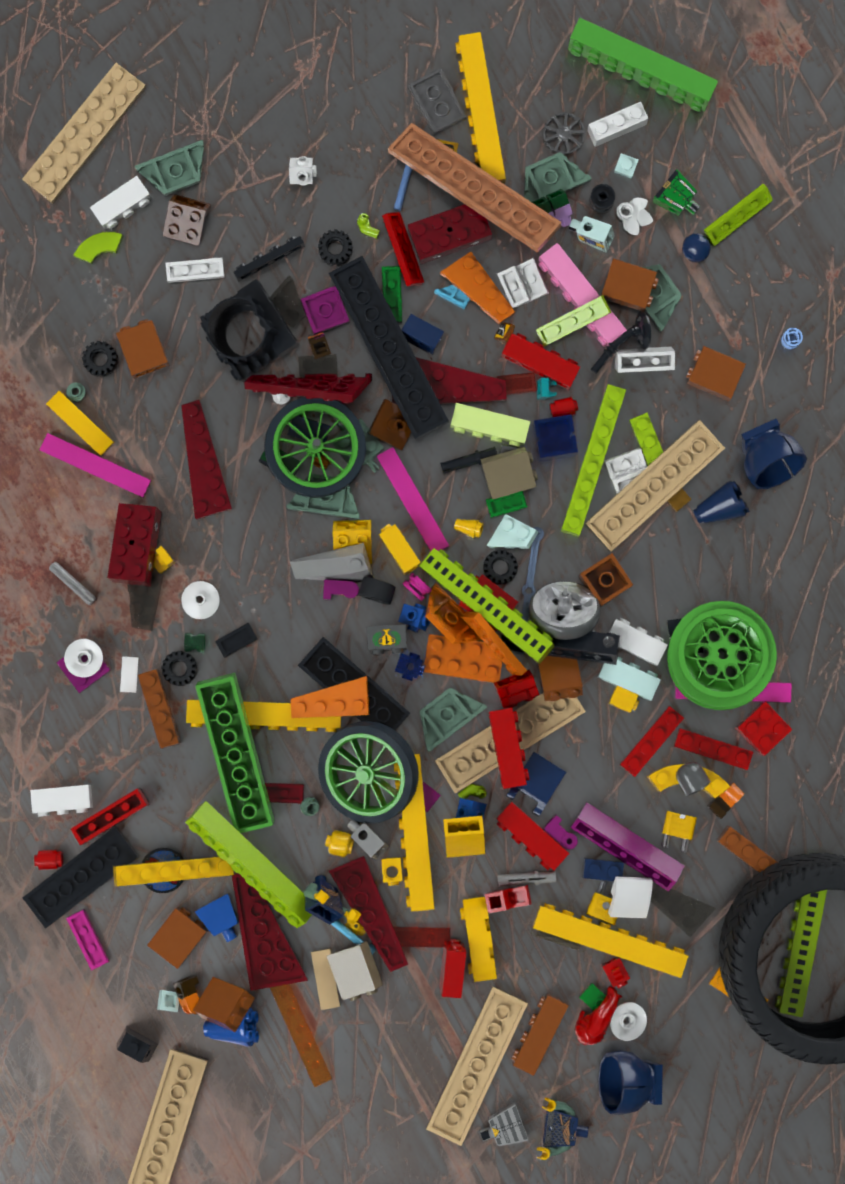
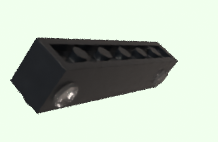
[501,630,620,665]

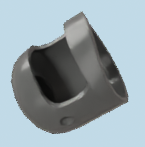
[676,762,711,796]

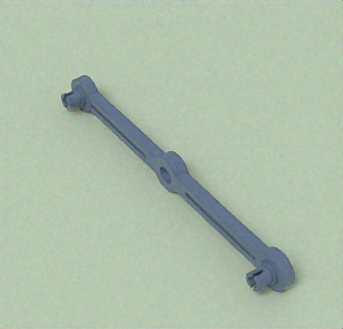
[514,527,544,655]

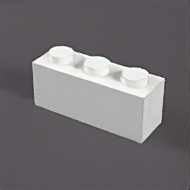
[587,102,649,147]
[90,176,152,230]
[614,347,675,373]
[608,618,668,666]
[30,785,93,817]

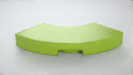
[73,232,123,264]

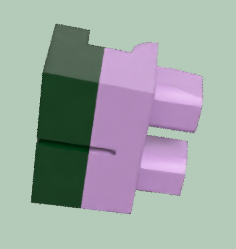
[532,189,573,227]

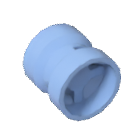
[781,328,803,350]

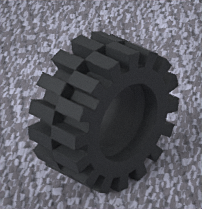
[318,229,353,266]
[82,341,118,377]
[483,549,518,585]
[161,651,197,686]

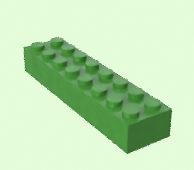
[568,18,718,112]
[195,673,275,833]

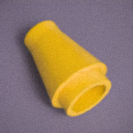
[454,518,484,539]

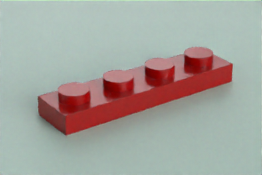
[382,212,424,287]
[620,706,684,777]
[673,728,753,770]

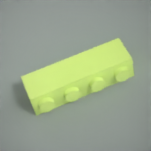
[450,403,530,447]

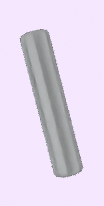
[49,562,96,605]

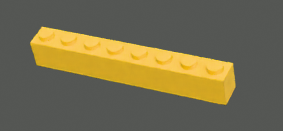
[455,32,506,184]
[186,700,342,732]
[394,754,434,912]
[532,903,688,978]

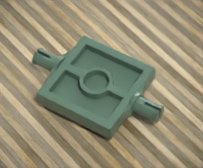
[332,418,384,473]

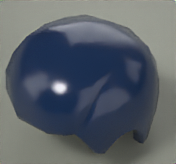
[682,233,711,262]

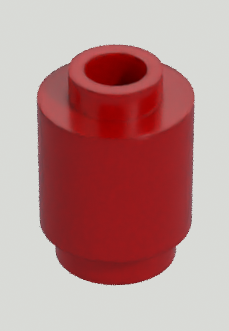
[549,397,579,419]
[34,849,63,870]

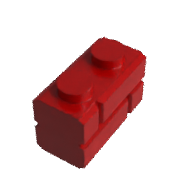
[494,669,539,708]

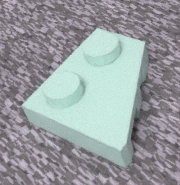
[487,514,538,549]

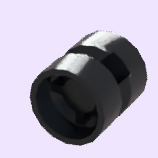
[589,184,615,214]

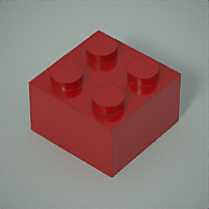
[735,701,792,756]

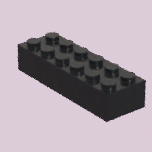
[298,637,411,731]

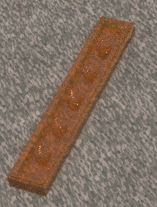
[270,984,332,1087]

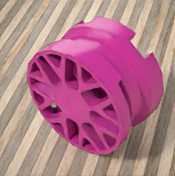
[402,572,432,601]

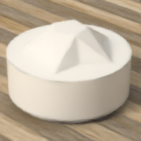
[272,394,291,405]

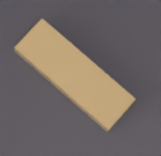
[311,948,340,1010]

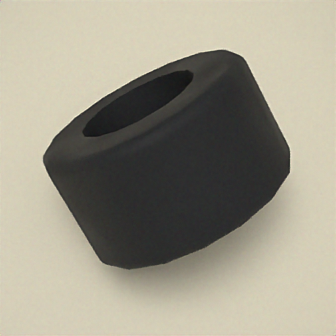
[358,577,396,605]

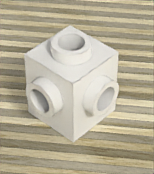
[289,156,317,185]

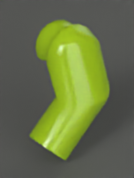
[357,213,380,239]
[458,784,487,799]

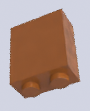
[601,258,659,311]
[116,319,170,379]
[686,346,746,401]
[537,656,583,701]
[147,907,208,969]
[193,977,255,1032]

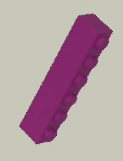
[571,803,685,891]

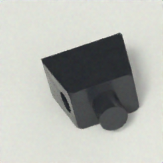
[117,1026,158,1063]

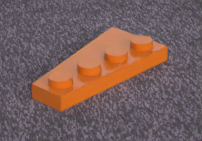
[440,251,515,324]
[461,612,527,675]
[290,676,369,718]

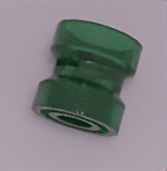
[184,633,205,652]

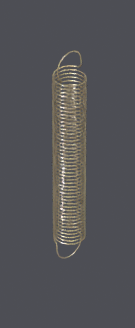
[531,929,586,952]

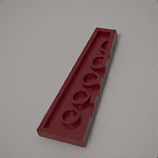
[181,400,232,520]
[329,856,408,972]

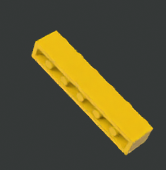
[113,856,234,886]

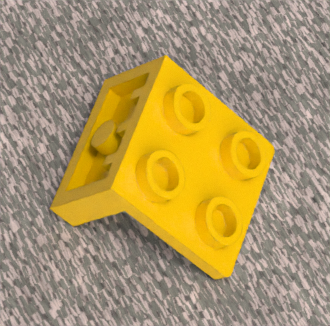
[333,520,372,564]

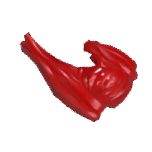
[575,986,622,1045]

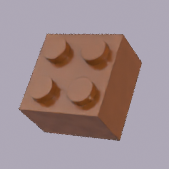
[579,553,633,608]

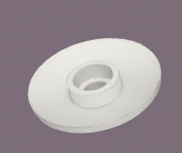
[181,581,220,619]
[64,639,103,678]
[610,1002,647,1041]

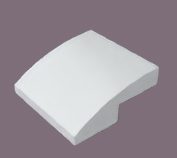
[497,258,549,308]
[604,448,647,494]
[608,877,653,918]

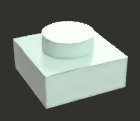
[614,153,639,179]
[157,990,179,1012]

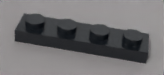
[234,236,305,282]

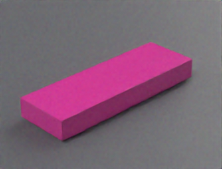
[66,909,109,971]

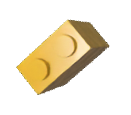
[379,524,421,576]
[443,816,485,858]

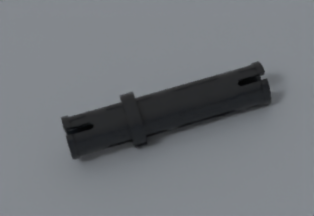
[440,446,497,474]

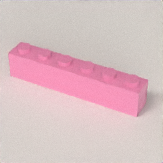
[538,243,627,347]

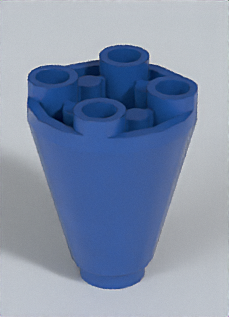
[203,1008,259,1047]

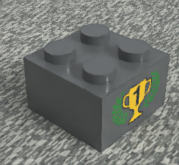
[367,625,407,655]

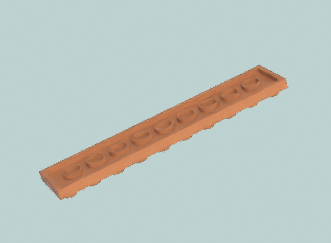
[388,123,561,253]

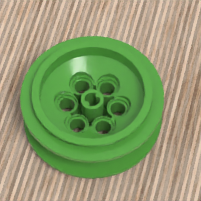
[667,601,777,710]

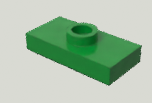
[485,491,527,518]
[579,983,618,1011]

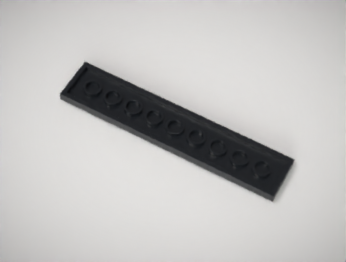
[329,256,449,440]

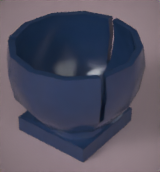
[741,418,807,489]
[598,1050,663,1115]

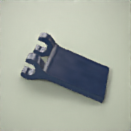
[506,752,566,817]

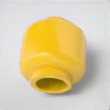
[325,830,354,857]

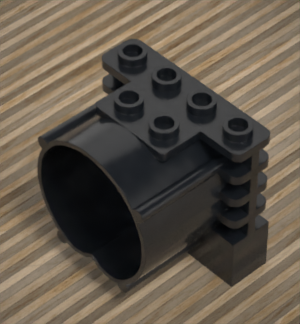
[200,279,300,382]

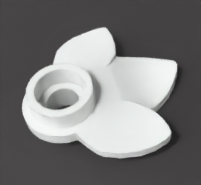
[616,198,653,235]

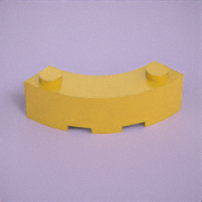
[646,764,730,798]
[460,897,497,982]

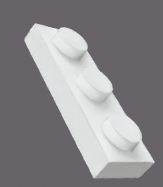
[166,258,225,283]

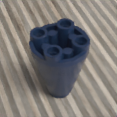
[693,481,750,524]

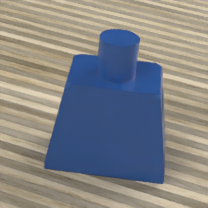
[195,893,239,942]

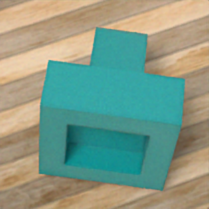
[537,378,557,400]

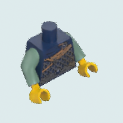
[304,875,361,925]
[537,1097,589,1160]

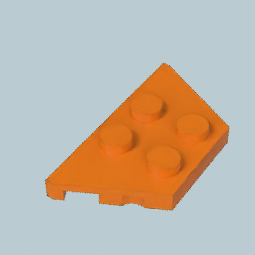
[425,583,482,644]

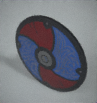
[142,848,184,893]

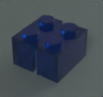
[533,414,578,461]

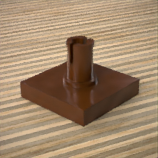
[368,399,411,451]

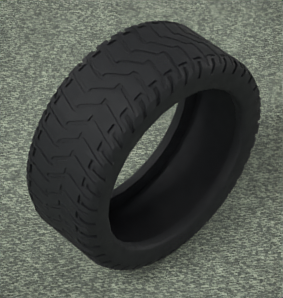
[719,853,845,1065]

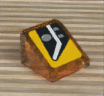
[494,322,515,345]

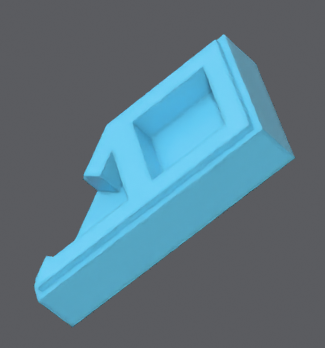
[434,285,470,310]

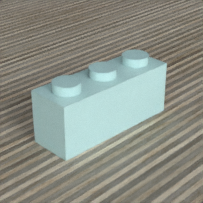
[597,656,661,701]

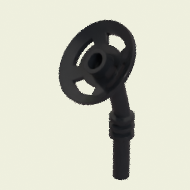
[590,311,651,374]

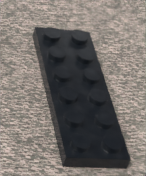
[22,826,139,929]

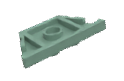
[135,140,204,196]
[524,152,591,202]
[643,264,682,332]
[286,474,360,519]
[419,688,487,752]

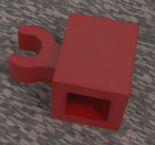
[601,957,631,988]

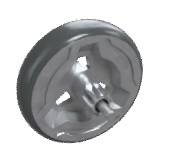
[529,581,601,640]

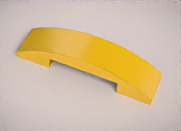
[46,391,114,456]

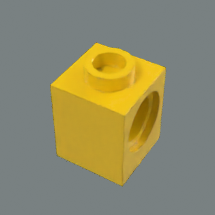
[608,685,640,713]
[381,857,403,886]

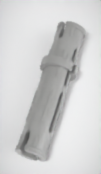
[498,870,556,887]

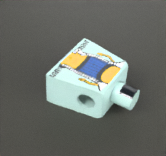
[569,216,614,253]

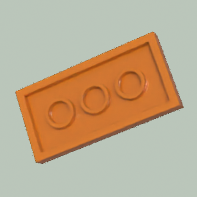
[423,634,502,683]

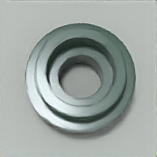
[66,382,86,402]
[300,797,319,816]

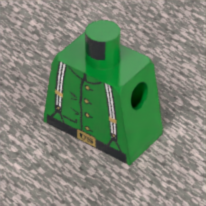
[652,169,701,216]

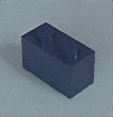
[582,858,624,881]

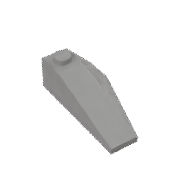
[290,543,374,582]

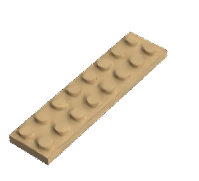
[22,63,146,204]
[585,420,725,551]
[435,693,586,793]
[426,986,528,1146]
[128,1049,208,1184]

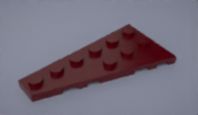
[392,357,507,405]
[244,373,372,403]
[232,874,309,991]

